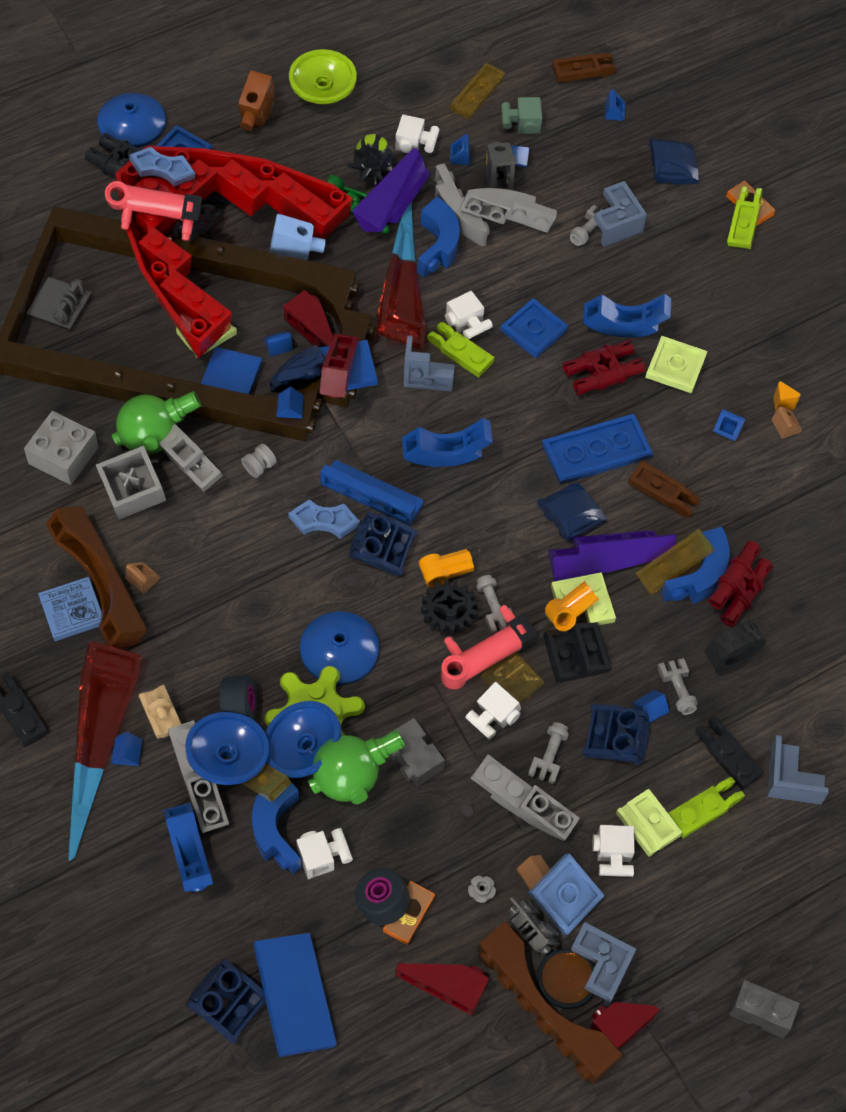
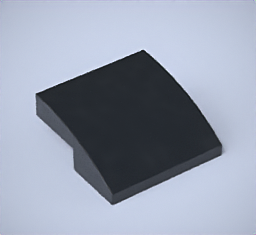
[543,622,611,682]

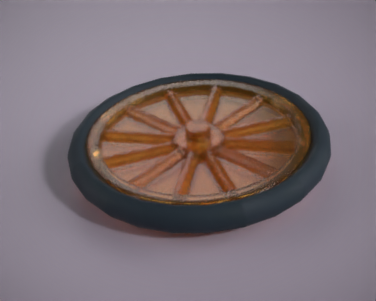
[537,948,595,1009]

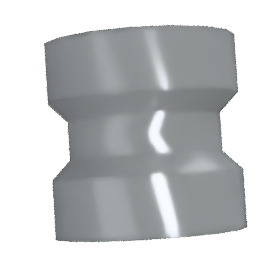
[241,443,277,478]

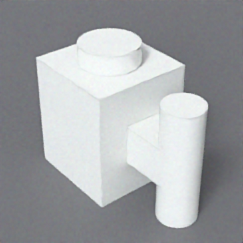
[395,114,440,153]
[445,291,493,339]
[465,682,521,739]
[592,825,634,877]
[296,828,353,879]

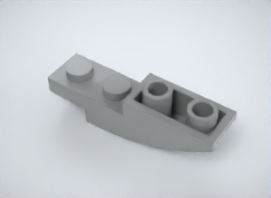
[435,163,490,246]
[460,188,557,232]
[159,424,223,492]
[168,720,229,834]
[471,755,580,841]

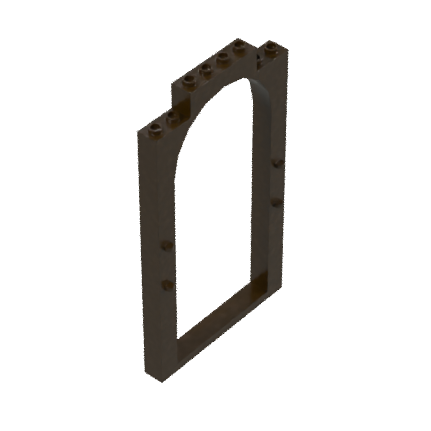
[0,206,375,442]

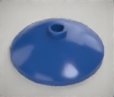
[97,93,166,148]
[300,611,379,685]
[265,701,342,778]
[185,712,269,785]

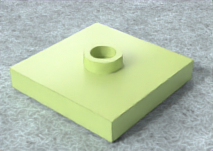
[645,336,707,393]

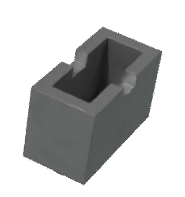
[388,718,445,787]
[729,980,800,1038]

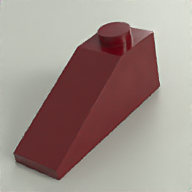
[283,290,333,348]
[320,333,359,398]
[395,963,489,1016]

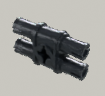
[85,133,143,178]

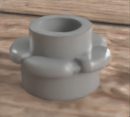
[468,875,496,903]

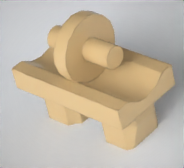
[139,685,181,739]

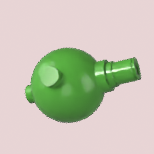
[112,391,202,455]
[308,729,406,804]

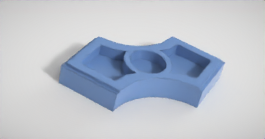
[129,147,195,186]
[288,500,360,539]

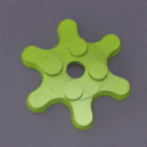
[264,666,365,749]

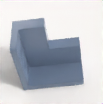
[594,181,647,247]
[404,336,455,392]
[767,735,828,805]
[571,922,636,1008]

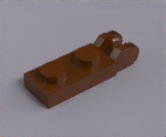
[552,53,617,83]
[628,461,700,517]

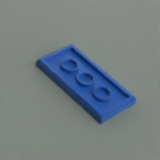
[542,413,653,485]
[253,933,337,1057]

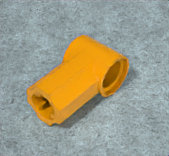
[418,549,474,588]
[545,581,599,631]

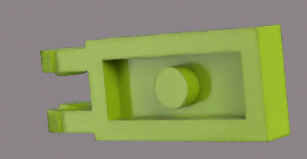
[727,186,763,249]
[427,322,494,378]
[668,777,745,838]

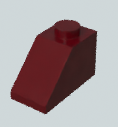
[590,1002,659,1050]

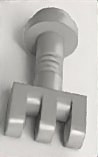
[570,205,602,246]
[476,575,513,634]
[658,658,698,715]
[528,722,569,785]

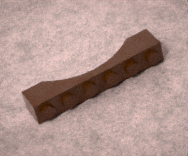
[46,506,147,649]
[478,921,622,1084]

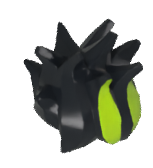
[348,134,395,186]

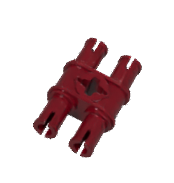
[562,339,645,396]
[708,540,773,627]

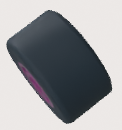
[219,674,258,721]
[355,868,410,925]

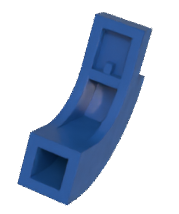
[417,197,460,278]
[583,294,671,338]
[402,418,493,467]
[661,527,730,604]
[252,773,301,874]
[163,803,213,892]

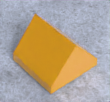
[773,381,801,412]

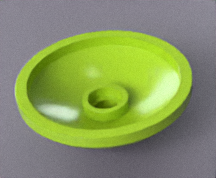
[289,49,357,104]

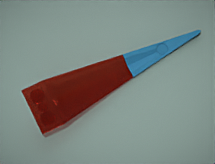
[376,202,426,350]
[68,641,142,860]

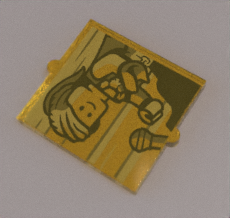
[481,652,544,704]

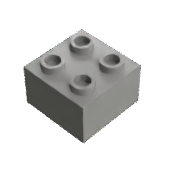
[24,411,99,485]
[96,446,166,520]

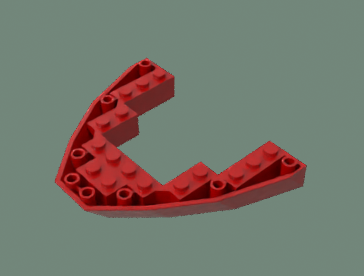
[115,146,353,359]

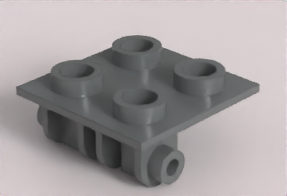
[27,277,92,330]
[508,897,561,957]

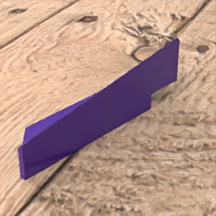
[353,148,430,232]
[548,530,676,582]

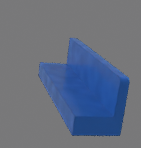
[320,460,423,526]

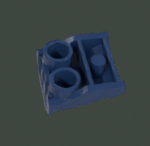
[648,138,699,185]
[269,345,324,391]
[537,483,607,542]
[349,511,418,576]
[582,704,650,765]
[185,959,266,1044]

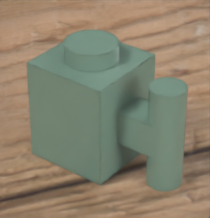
[501,97,542,134]

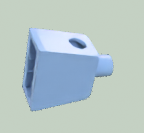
[270,214,325,260]

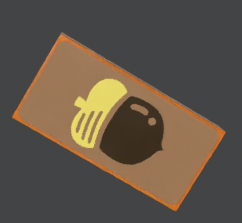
[726,181,776,226]
[383,881,435,945]

